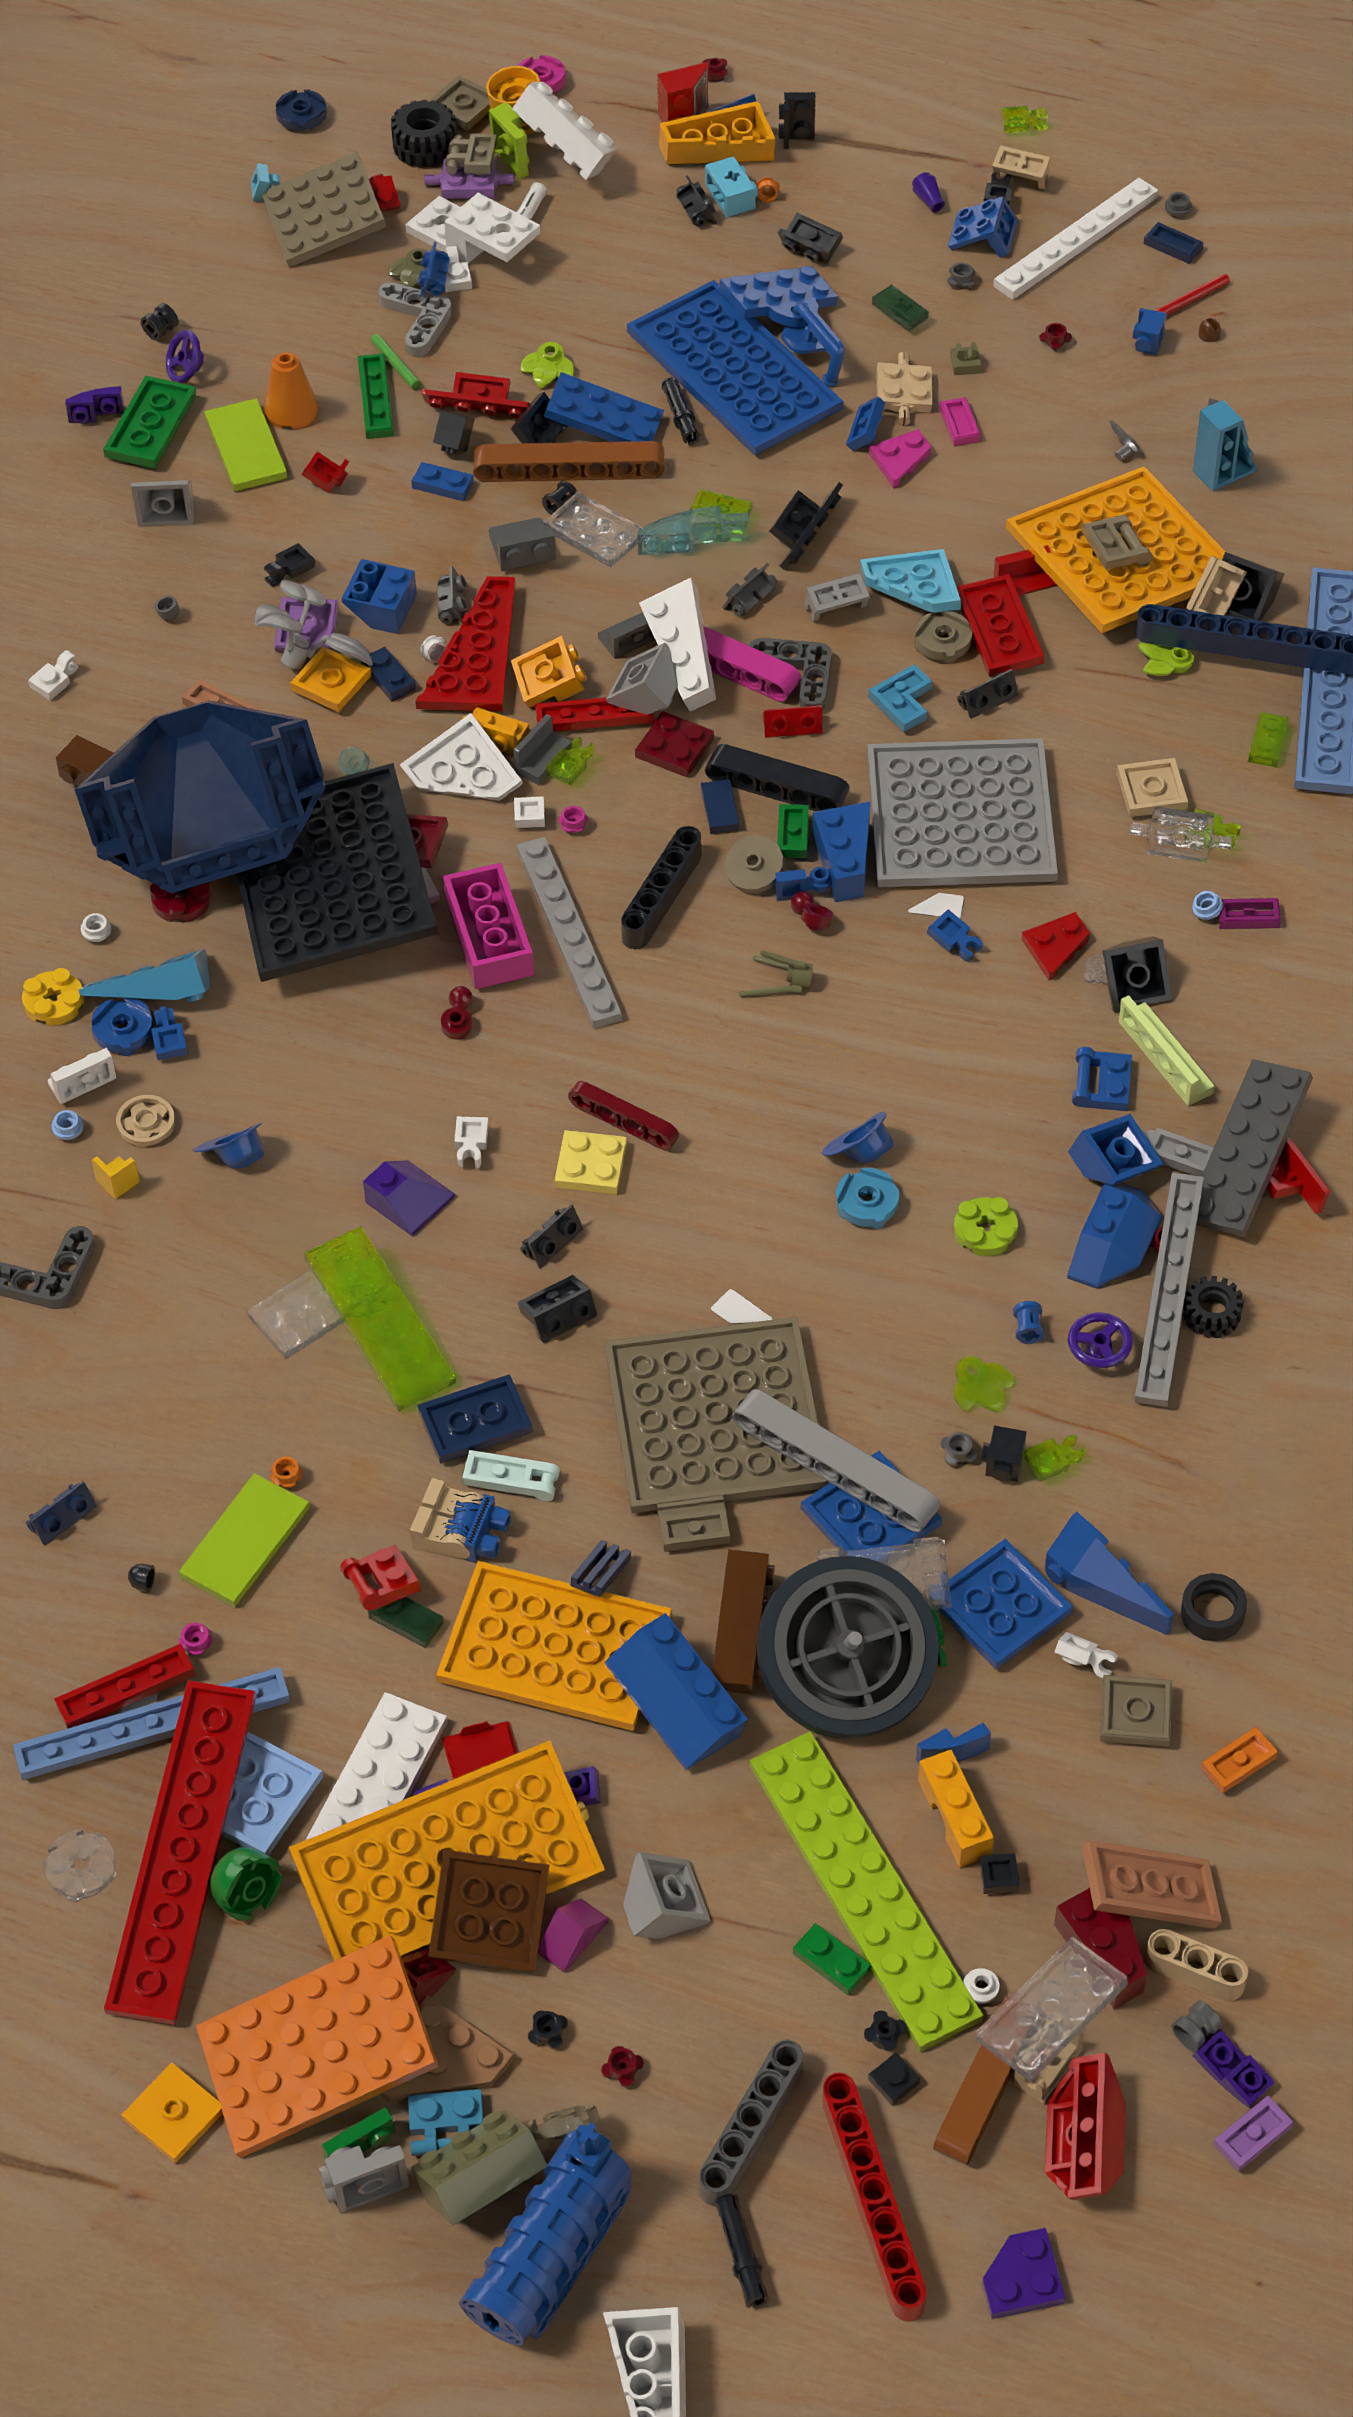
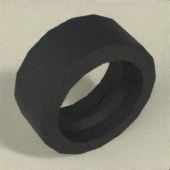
[1180,1573,1247,1641]

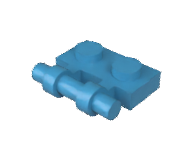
[408,2089,483,2156]

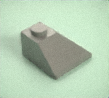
[131,480,195,527]
[606,643,677,715]
[623,1852,711,1940]

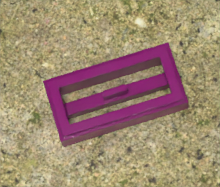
[1218,898,1281,929]

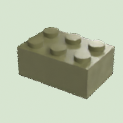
[410,2109,547,2226]

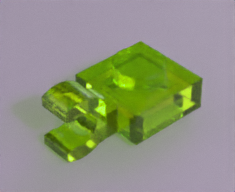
[1001,106,1047,133]

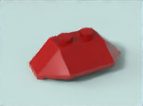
[1045,2052,1126,2200]

